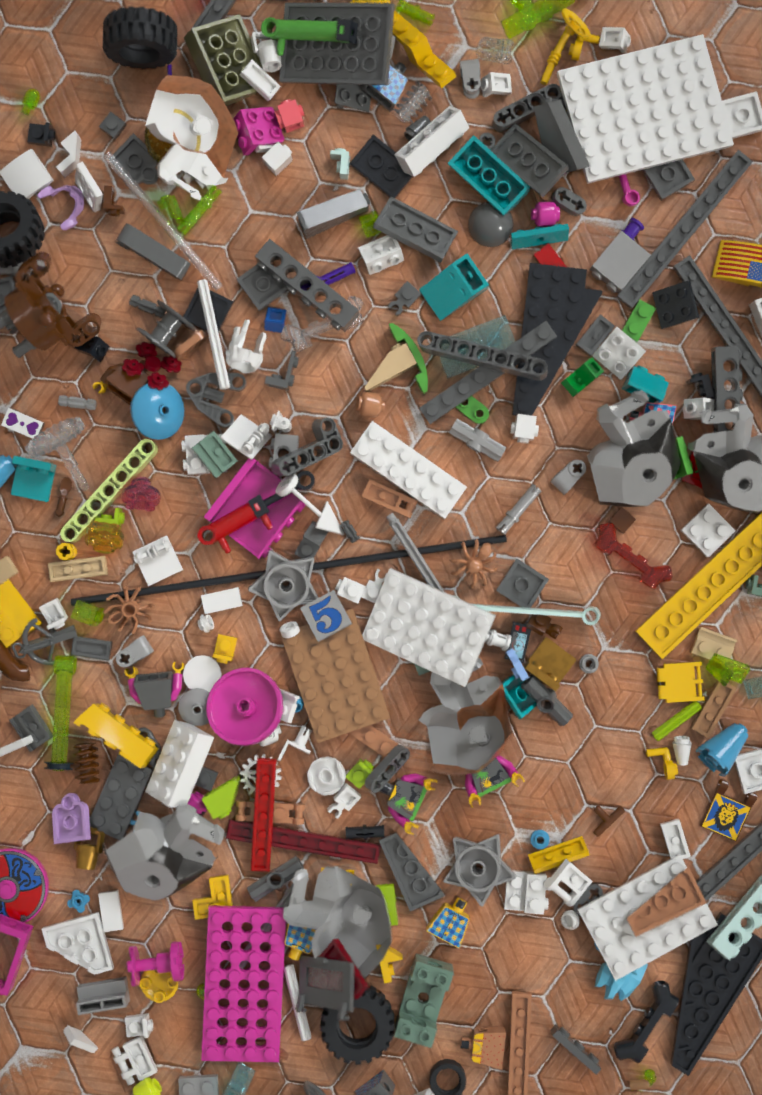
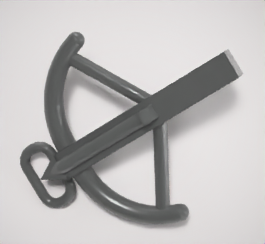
[12,618,77,665]

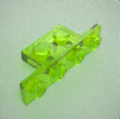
[501,0,575,39]

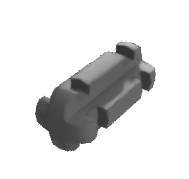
[340,520,360,543]

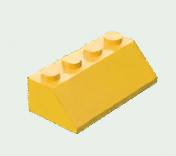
[0,580,43,648]

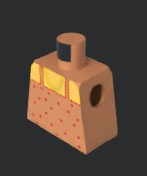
[460,1026,506,1070]

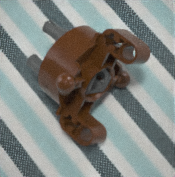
[0,252,102,358]

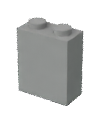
[590,230,651,294]

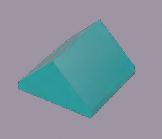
[501,674,537,720]

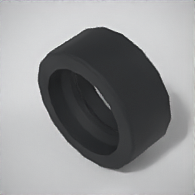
[429,1059,466,1095]

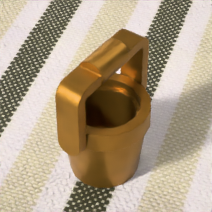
[74,827,105,870]

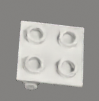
[592,327,646,380]
[220,414,272,460]
[133,535,183,586]

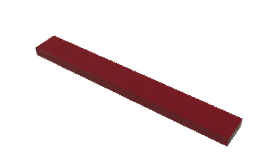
[226,819,381,864]

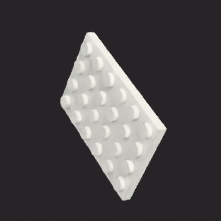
[362,568,496,687]
[577,854,718,981]

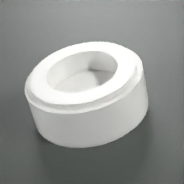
[280,621,300,638]

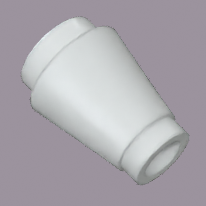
[672,736,692,766]

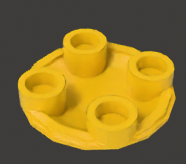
[139,970,179,1003]

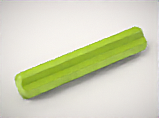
[651,701,702,741]

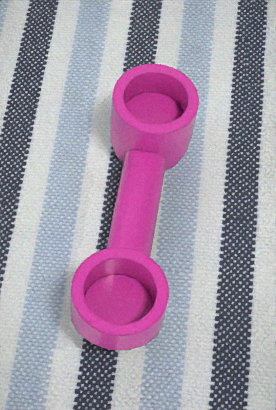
[618,174,640,206]

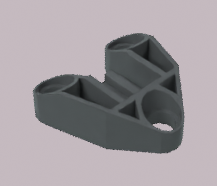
[186,373,247,428]

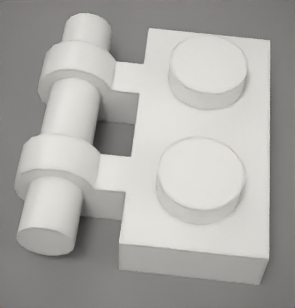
[111,1036,158,1086]

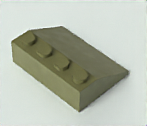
[183,14,263,106]

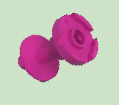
[127,941,185,987]

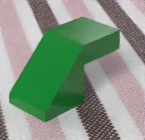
[561,357,604,397]

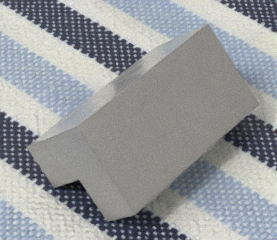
[76,976,130,1015]

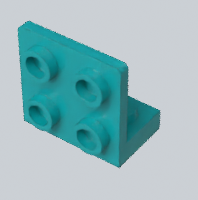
[11,456,57,502]

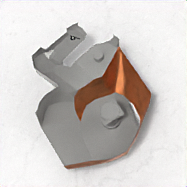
[419,658,511,775]

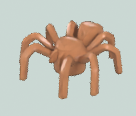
[449,539,498,589]
[104,585,155,634]

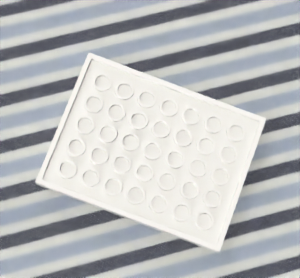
[556,34,734,184]

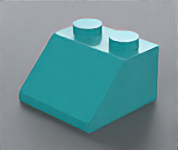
[622,365,669,404]

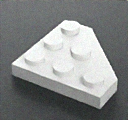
[42,912,114,975]

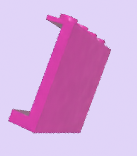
[204,458,306,559]

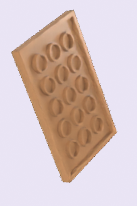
[281,609,391,743]

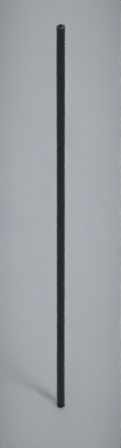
[71,535,507,606]

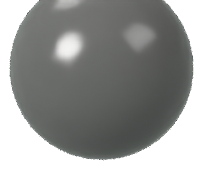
[468,202,513,247]

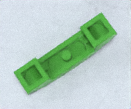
[389,323,428,395]

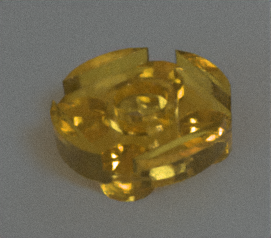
[84,521,124,554]

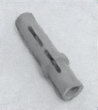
[495,484,542,535]

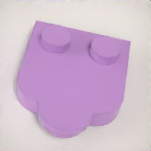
[52,793,91,844]

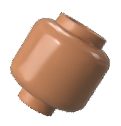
[355,392,385,418]

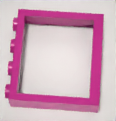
[0,914,34,996]

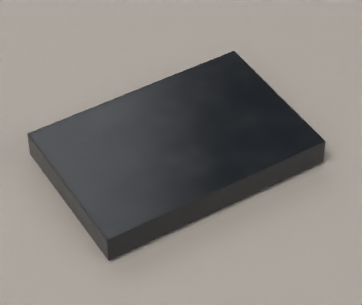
[349,134,413,199]

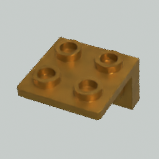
[523,637,576,691]

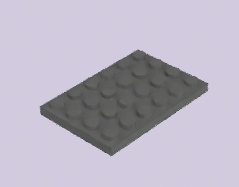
[279,3,395,86]

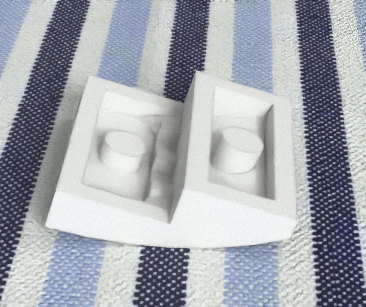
[0,149,54,199]

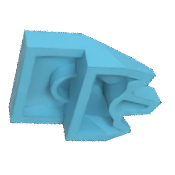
[595,962,648,1001]

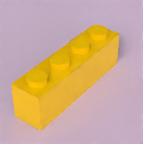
[73,703,159,768]

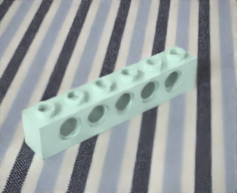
[706,874,762,960]

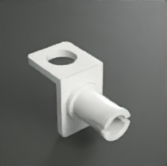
[277,726,313,762]

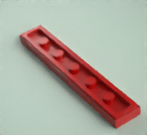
[250,758,277,872]

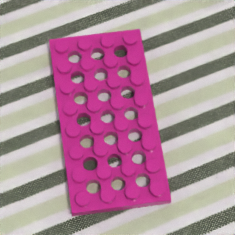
[201,905,286,1062]

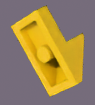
[376,944,403,984]

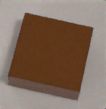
[608,507,636,534]

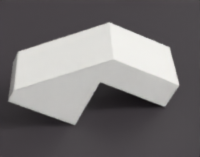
[56,131,81,177]

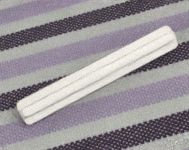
[284,964,311,1041]

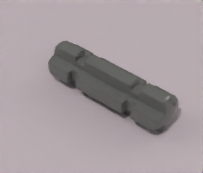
[129,295,166,318]

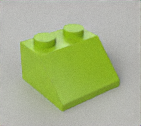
[202,774,241,819]

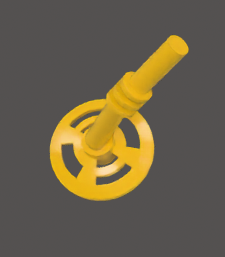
[540,8,591,85]

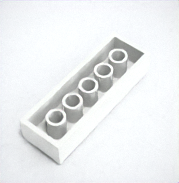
[350,421,467,519]

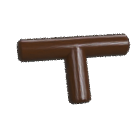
[593,805,625,837]

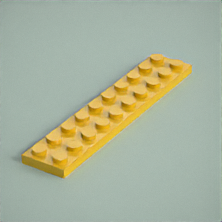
[635,512,762,659]

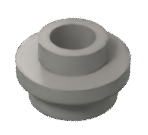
[579,654,599,673]

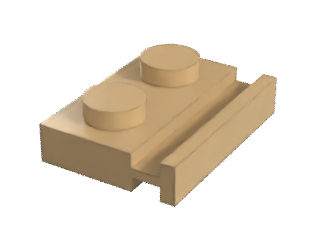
[690,627,737,666]

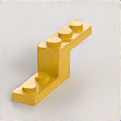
[392,10,457,89]

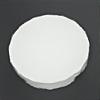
[183,655,222,692]
[307,756,346,796]

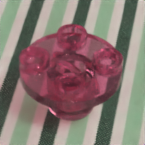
[122,476,161,511]

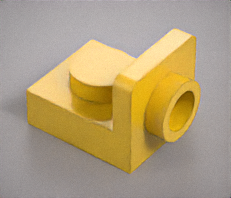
[212,634,238,664]

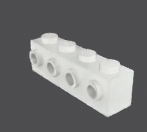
[394,106,469,177]

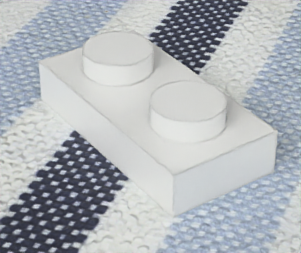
[660,818,691,859]

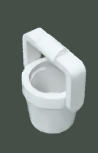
[251,31,282,72]

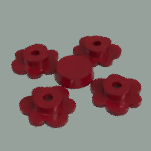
[122,342,182,391]

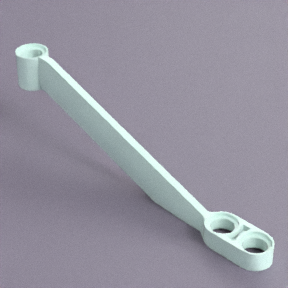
[452,595,601,625]

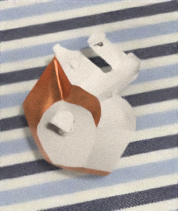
[145,75,238,201]

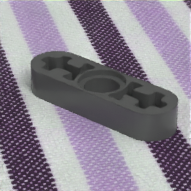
[365,745,410,793]

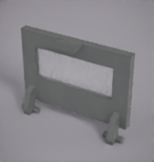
[296,955,354,1020]

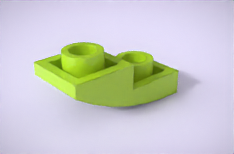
[375,884,398,926]

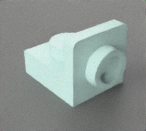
[330,148,350,180]

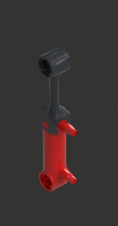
[197,471,316,554]

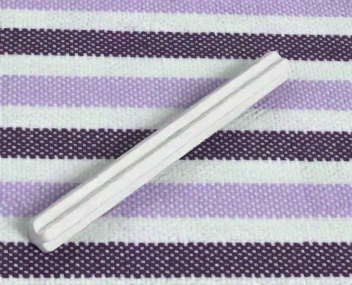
[197,279,230,390]

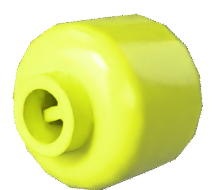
[133,1077,162,1095]

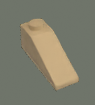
[364,343,417,392]

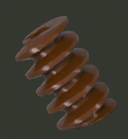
[73,742,100,784]

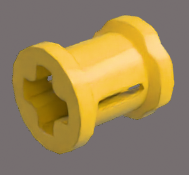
[56,543,77,560]

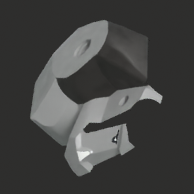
[688,404,762,513]

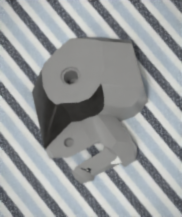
[587,390,681,507]
[102,804,224,900]

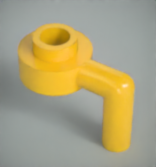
[568,33,600,61]
[646,747,678,780]

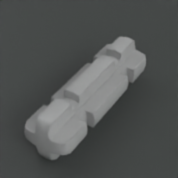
[58,395,97,410]

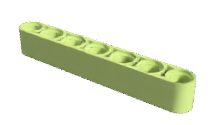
[60,439,158,543]

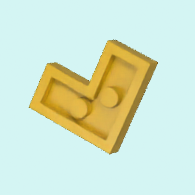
[192,874,233,920]

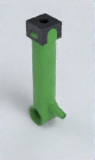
[261,17,358,56]

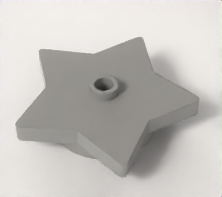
[248,549,319,621]
[444,834,517,907]

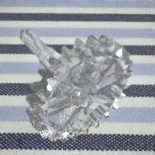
[25,416,90,491]

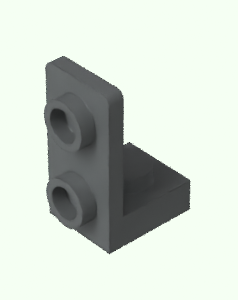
[265,350,299,391]

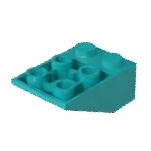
[419,253,489,321]

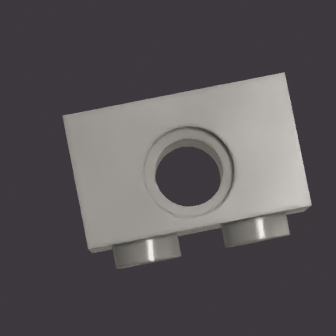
[269,433,299,474]

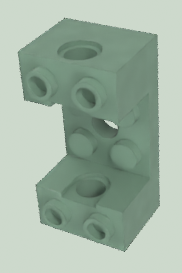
[394,953,454,1048]

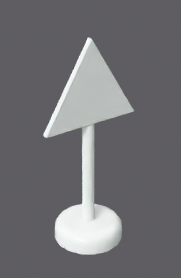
[275,473,345,535]

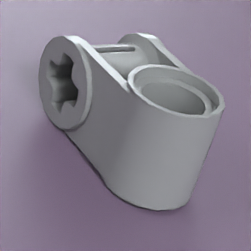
[460,59,481,99]
[550,460,586,495]
[116,635,154,667]

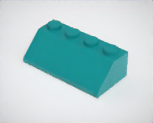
[447,135,530,216]

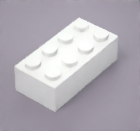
[145,720,214,808]

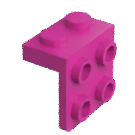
[233,107,284,155]

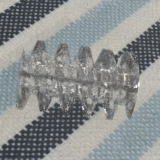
[392,81,432,124]

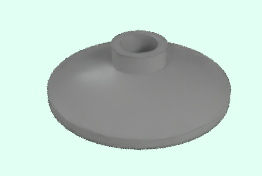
[178,688,210,726]

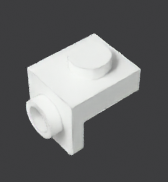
[39,598,68,630]

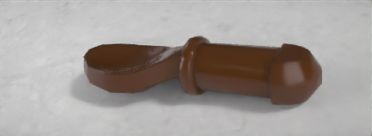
[55,477,72,517]

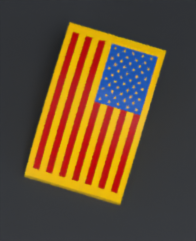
[712,240,762,288]

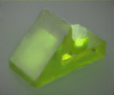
[706,653,750,687]

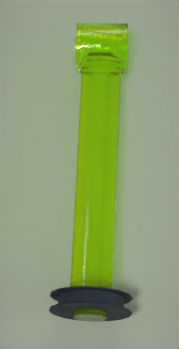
[44,655,77,771]

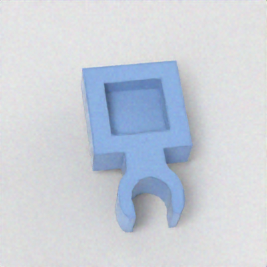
[506,648,529,681]

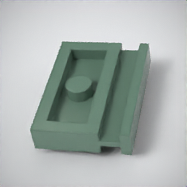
[191,431,238,479]

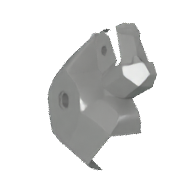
[283,866,392,978]

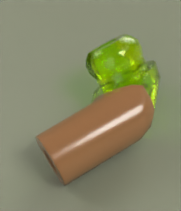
[630,1069,657,1090]

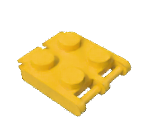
[657,662,704,703]

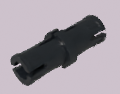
[345,824,384,840]

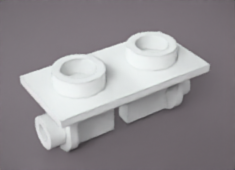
[270,411,292,433]

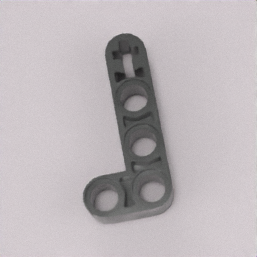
[492,84,568,133]
[115,223,191,281]
[271,417,343,476]

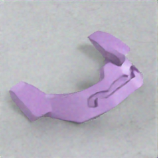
[37,185,84,230]

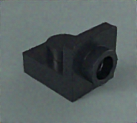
[27,122,56,147]
[74,336,109,362]
[687,372,714,399]

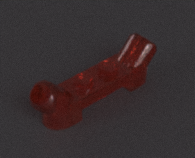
[594,523,672,590]

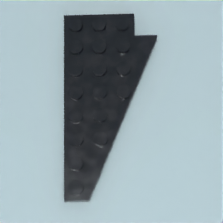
[512,263,602,416]
[671,912,762,1076]

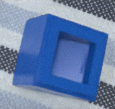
[265,307,287,333]

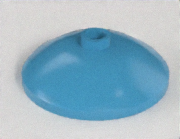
[131,383,185,440]

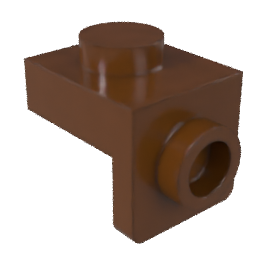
[101,185,125,216]

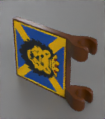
[700,779,757,842]

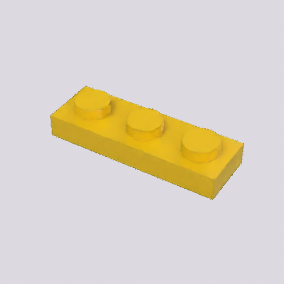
[528,836,589,874]

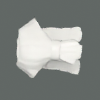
[225,320,266,374]

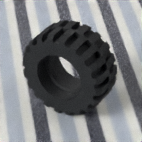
[102,6,178,69]
[0,191,45,268]
[320,986,394,1065]

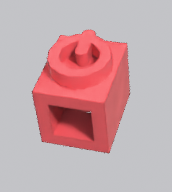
[274,99,305,133]

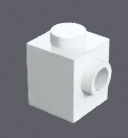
[683,398,714,420]
[510,414,539,444]

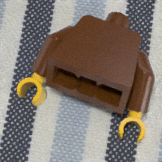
[93,360,149,405]

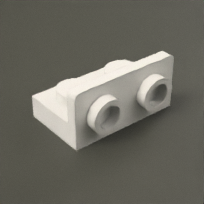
[358,235,404,275]

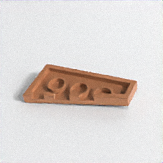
[626,867,706,937]

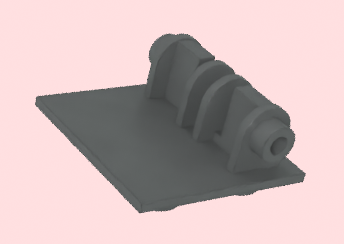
[334,84,371,113]

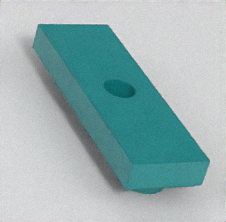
[511,224,569,250]

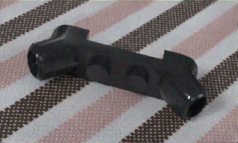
[614,981,679,1064]

